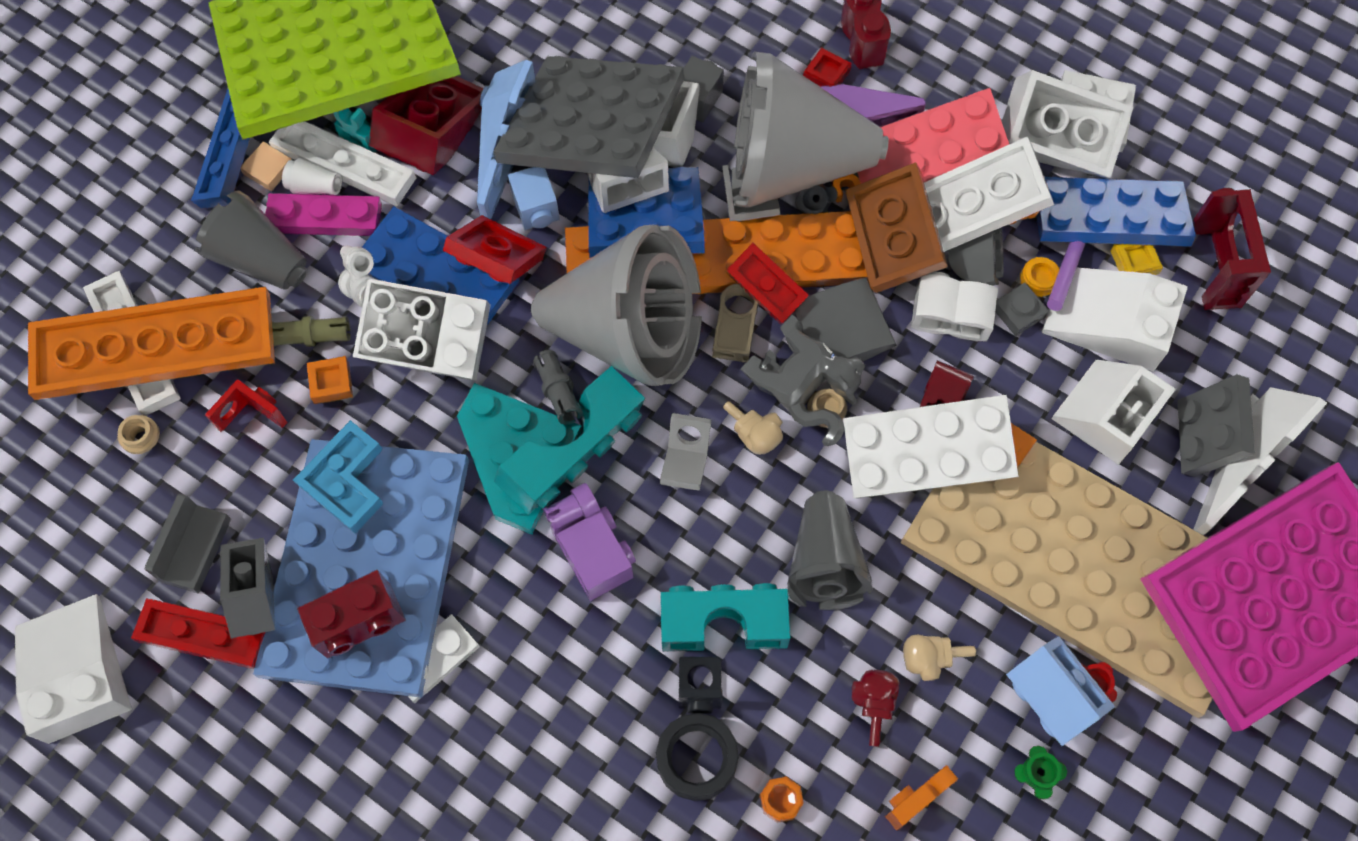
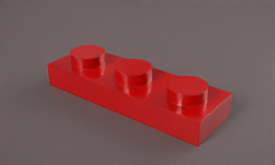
[131,598,266,669]

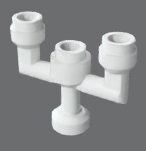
[338,245,376,307]

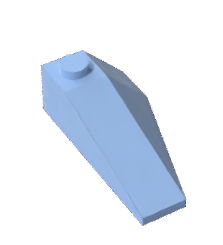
[477,60,536,219]

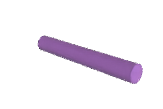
[1047,241,1085,311]

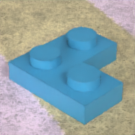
[293,420,384,534]

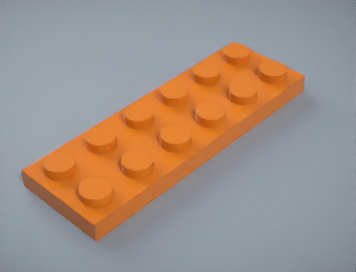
[28,287,275,400]

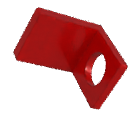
[205,379,288,432]

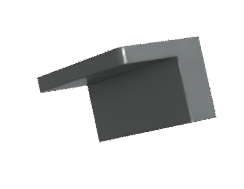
[145,493,231,594]

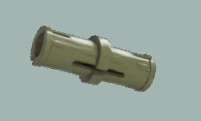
[272,316,351,347]

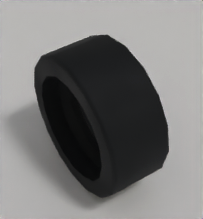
[656,713,739,801]

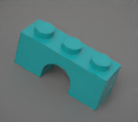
[660,583,790,652]

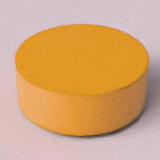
[1020,257,1059,297]

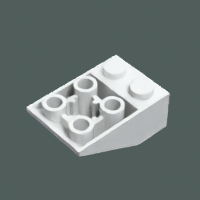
[353,278,491,381]

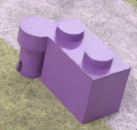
[543,483,636,601]

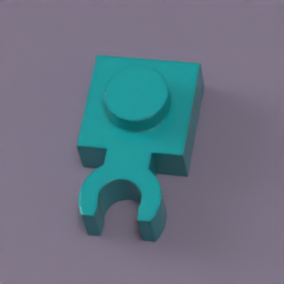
[333,108,378,153]

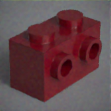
[297,570,406,659]

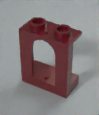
[1193,188,1271,310]

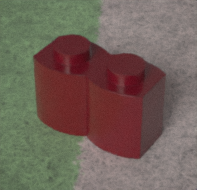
[841,0,891,69]

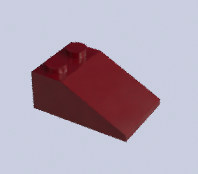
[369,76,484,175]

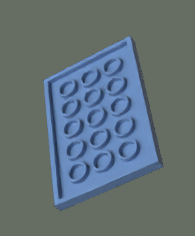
[253,439,469,698]

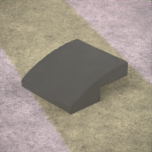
[794,278,897,362]

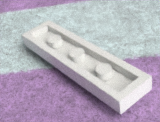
[269,121,416,207]
[83,271,181,416]

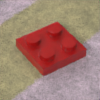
[443,215,547,284]

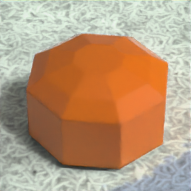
[760,777,804,823]

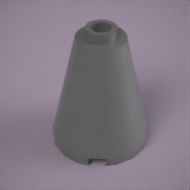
[195,190,308,290]
[787,490,873,610]

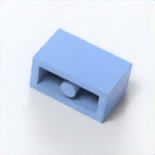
[1006,636,1115,746]

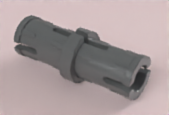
[533,350,583,425]

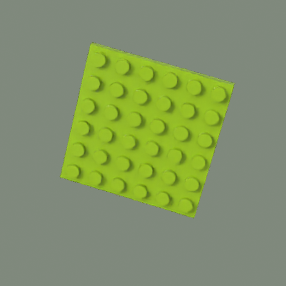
[208,0,461,140]

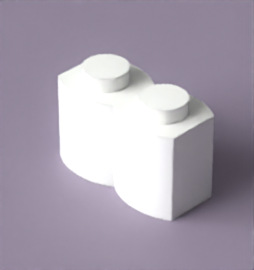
[911,272,998,341]

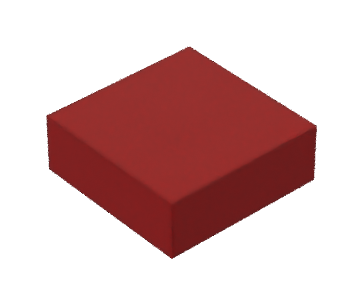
[803,47,852,87]

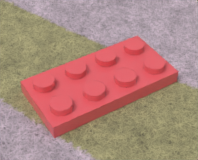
[857,88,1009,184]

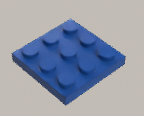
[588,167,705,258]

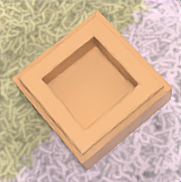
[241,142,292,192]

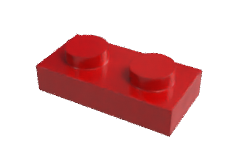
[726,242,809,325]

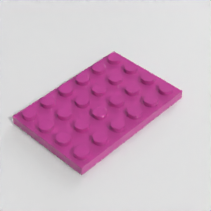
[1140,462,1358,732]

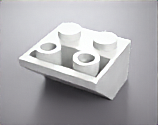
[1051,360,1175,465]

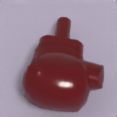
[852,670,900,747]

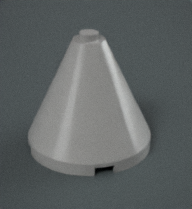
[731,51,888,208]
[531,225,702,386]

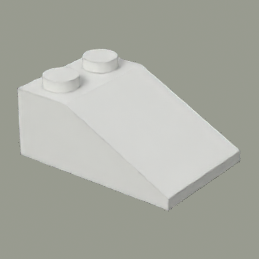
[1002,70,1133,179]
[1042,268,1188,372]
[15,594,132,744]

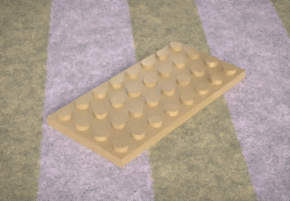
[901,442,1212,718]

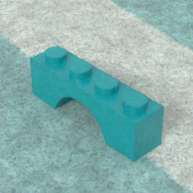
[494,366,645,515]

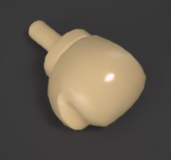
[723,401,783,455]
[903,635,976,681]

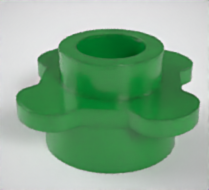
[1014,746,1067,799]

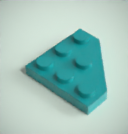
[457,383,582,535]

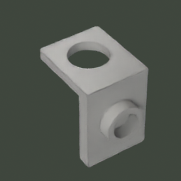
[722,165,780,221]
[660,413,711,491]

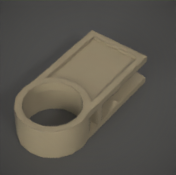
[712,284,758,362]

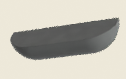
[948,227,1004,286]

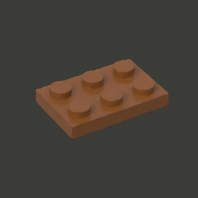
[845,162,948,293]

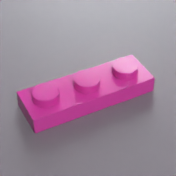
[265,193,382,236]

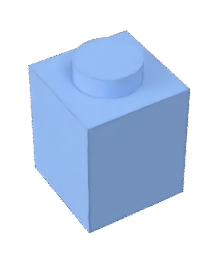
[508,167,560,230]

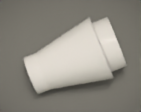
[282,158,342,195]

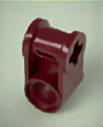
[919,360,974,407]

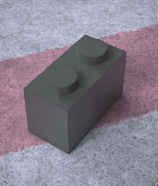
[220,538,275,638]

